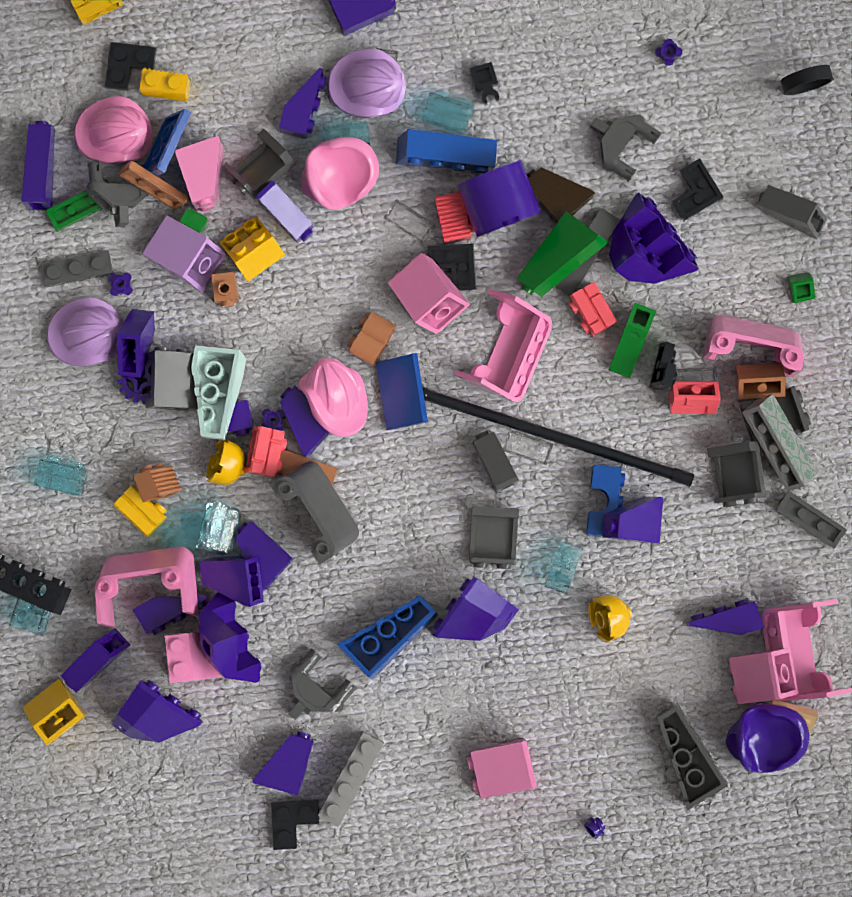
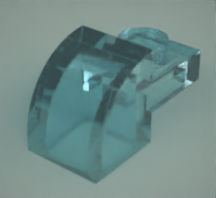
[545,541,583,594]

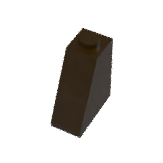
[527,167,595,224]

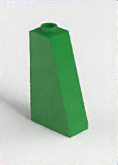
[516,212,607,297]

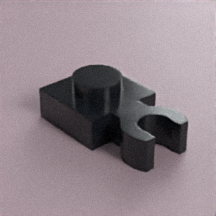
[470,62,499,106]

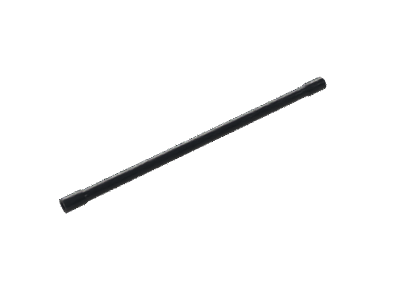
[422,386,694,487]

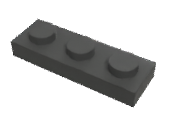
[41,250,114,288]
[775,491,847,549]

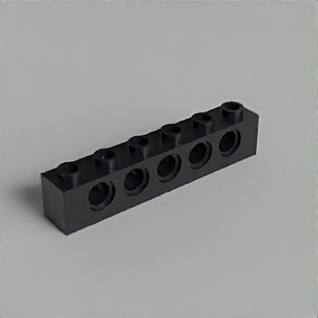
[0,554,72,615]

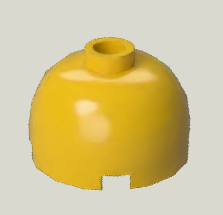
[206,439,246,486]
[588,594,632,643]

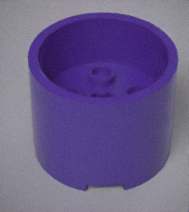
[457,160,541,237]

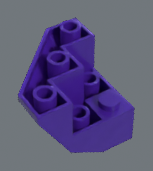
[609,192,699,284]
[432,577,519,641]
[199,592,261,683]
[111,679,204,743]

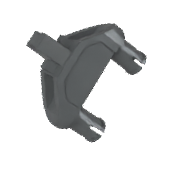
[590,115,662,182]
[86,161,149,228]
[288,648,357,720]

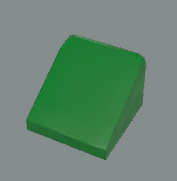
[180,208,208,233]
[787,272,816,303]

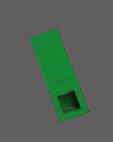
[608,303,656,378]

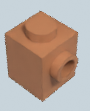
[211,272,239,308]

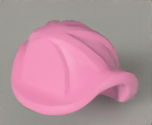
[74,96,153,164]
[301,137,379,210]
[298,358,368,437]

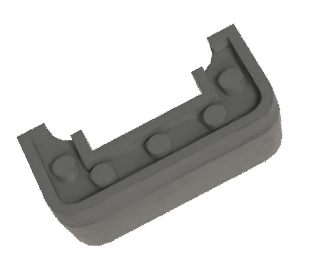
[270,462,359,565]

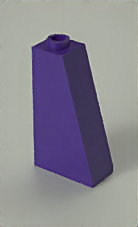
[21,121,55,211]

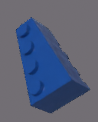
[395,129,497,174]
[337,596,439,680]

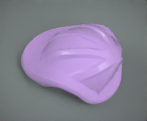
[327,49,405,118]
[47,297,124,366]

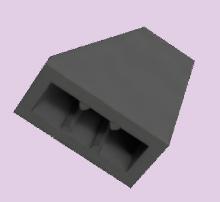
[758,185,827,239]
[473,431,519,493]

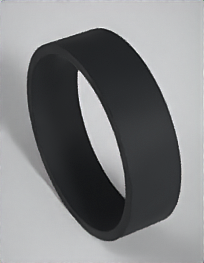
[781,65,833,95]

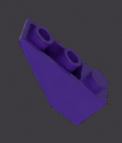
[279,68,326,139]
[133,595,209,636]
[686,598,764,635]

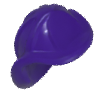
[725,704,810,773]

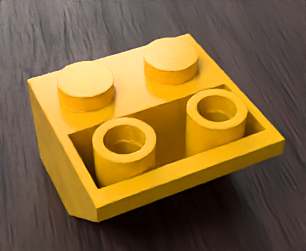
[219,216,285,281]
[22,678,88,745]

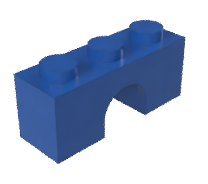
[586,465,625,537]

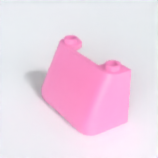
[702,315,804,377]

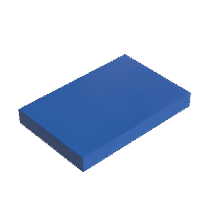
[143,109,191,176]
[376,353,428,431]

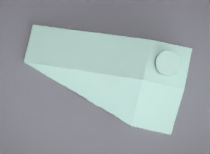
[191,346,246,440]

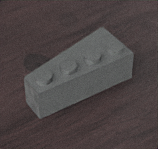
[657,703,728,810]

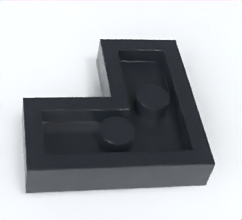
[105,42,157,91]
[672,158,724,222]
[427,243,477,291]
[649,342,677,390]
[271,800,320,850]

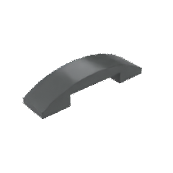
[555,208,620,296]

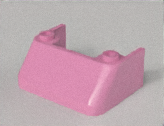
[454,289,552,402]
[95,547,199,628]
[761,599,852,701]

